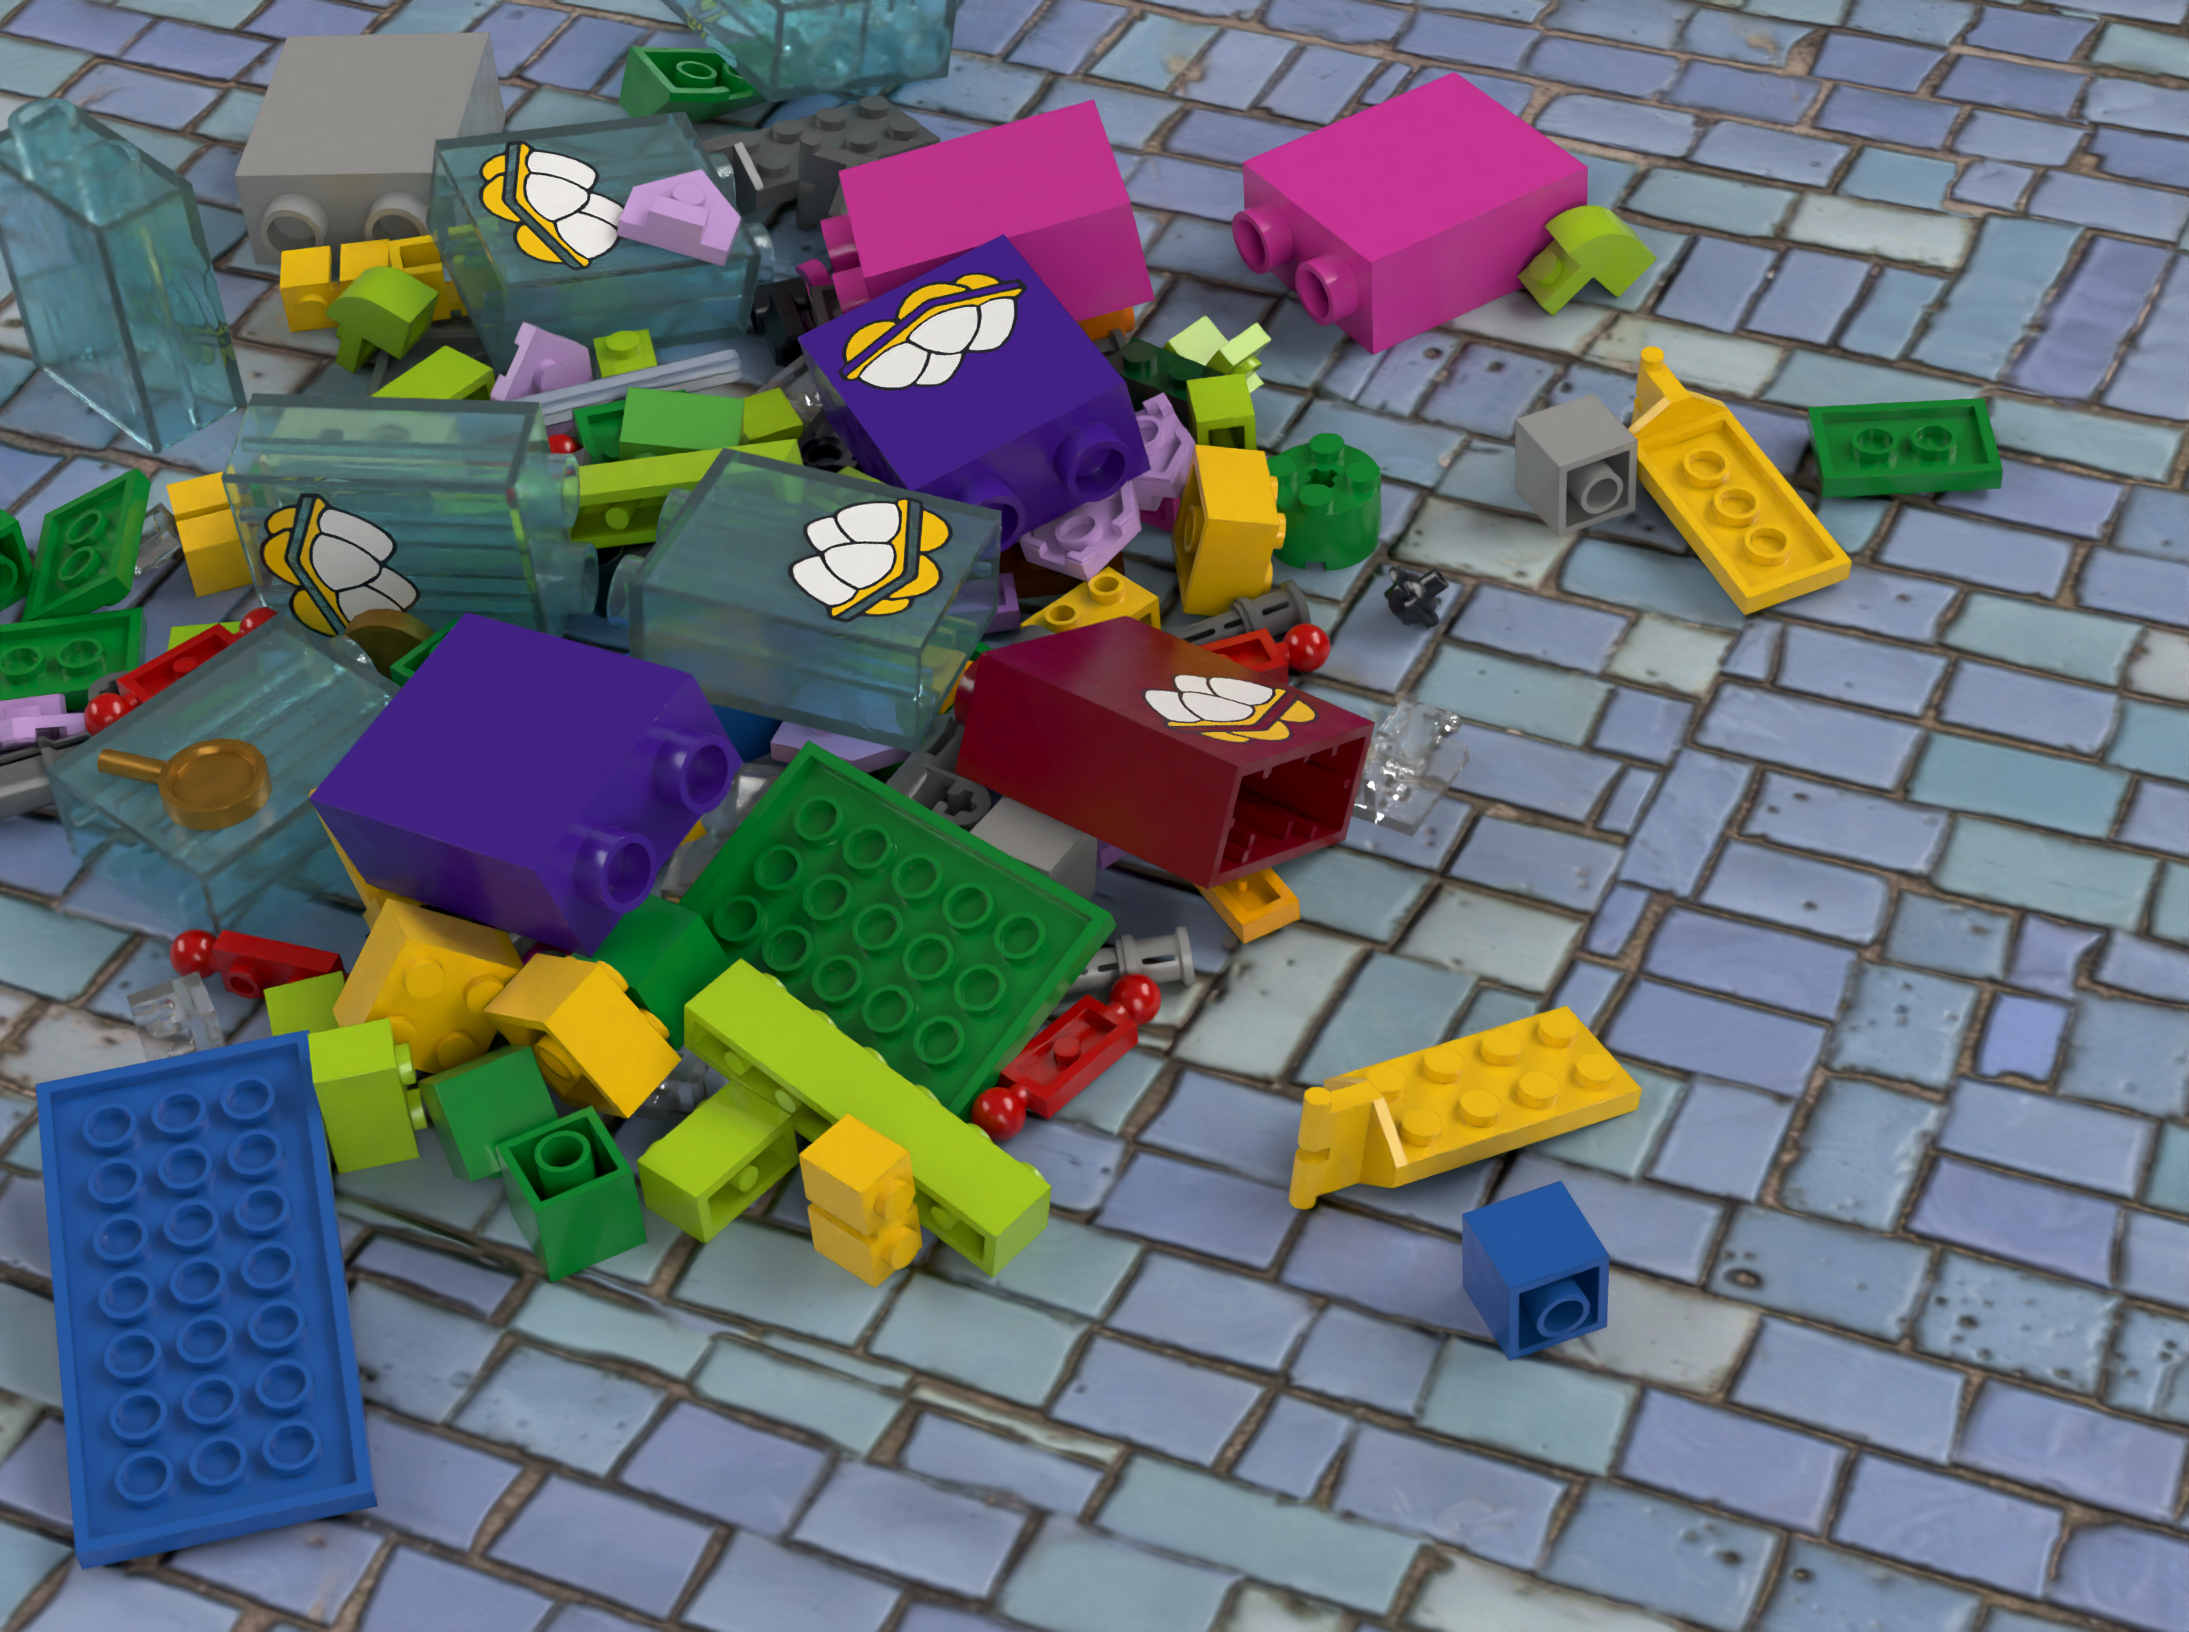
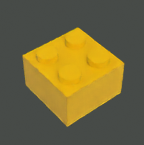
[1171,444,1286,616]
[332,898,524,1074]
[483,953,682,1119]

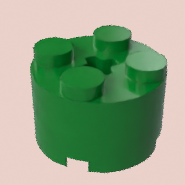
[1267,433,1382,571]

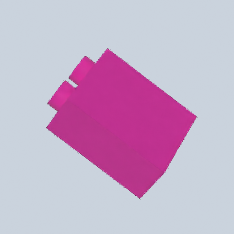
[1232,72,1588,355]
[820,99,1155,322]

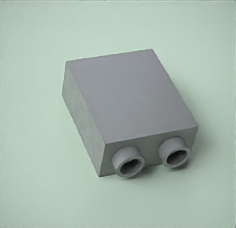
[234,32,506,265]

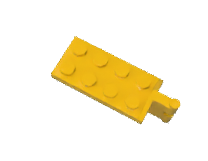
[1628,346,1852,615]
[1288,1005,1642,1209]

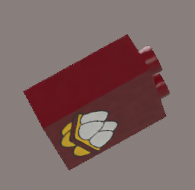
[954,616,1375,890]

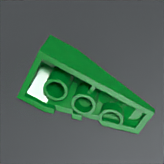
[619,47,834,131]

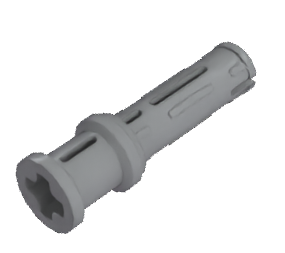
[1065,925,1195,995]

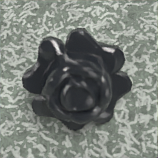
[1384,566,1449,629]

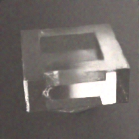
[134,502,182,579]

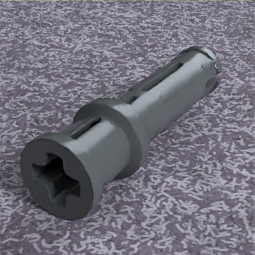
[1168,579,1311,646]

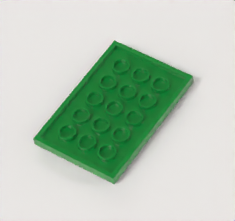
[677,740,1117,1123]

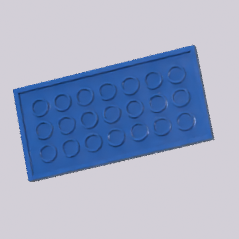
[35,1029,378,1570]

